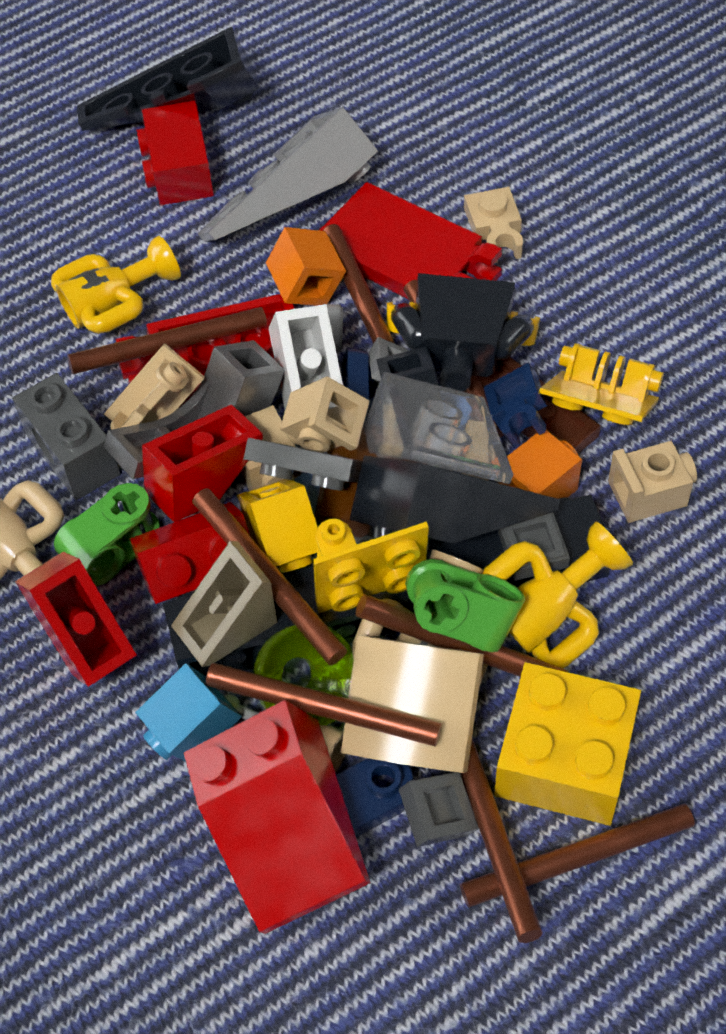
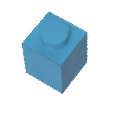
[135,663,242,762]

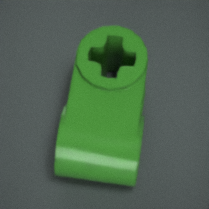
[54,483,161,586]
[405,559,525,652]

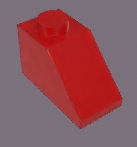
[142,404,263,522]

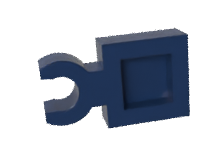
[484,362,547,448]

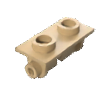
[104,343,205,430]

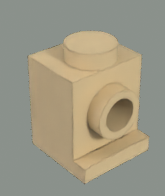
[280,376,370,453]
[608,441,697,523]

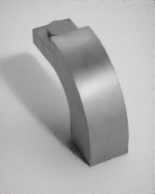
[104,340,285,479]

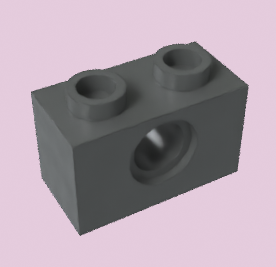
[12,373,120,501]

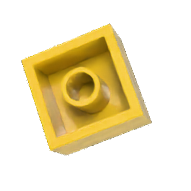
[494,662,641,826]

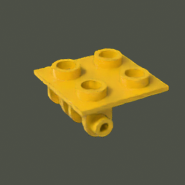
[539,343,664,425]
[313,519,429,614]

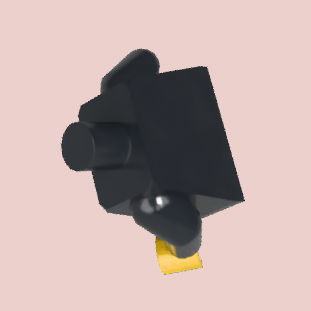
[387,273,540,392]

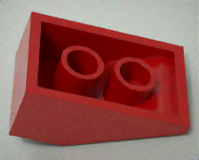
[184,700,371,934]

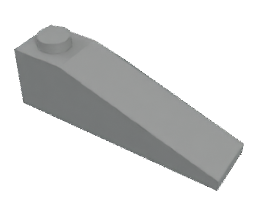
[198,107,378,241]

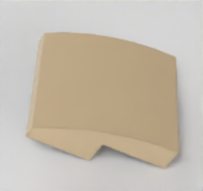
[341,635,484,773]

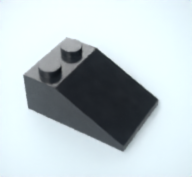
[349,455,560,550]

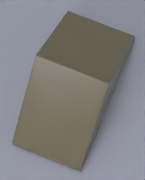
[171,541,278,667]

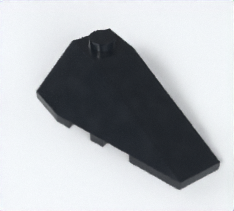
[77,26,260,131]

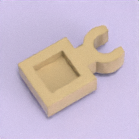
[464,187,523,263]

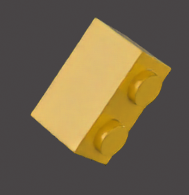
[237,479,318,572]

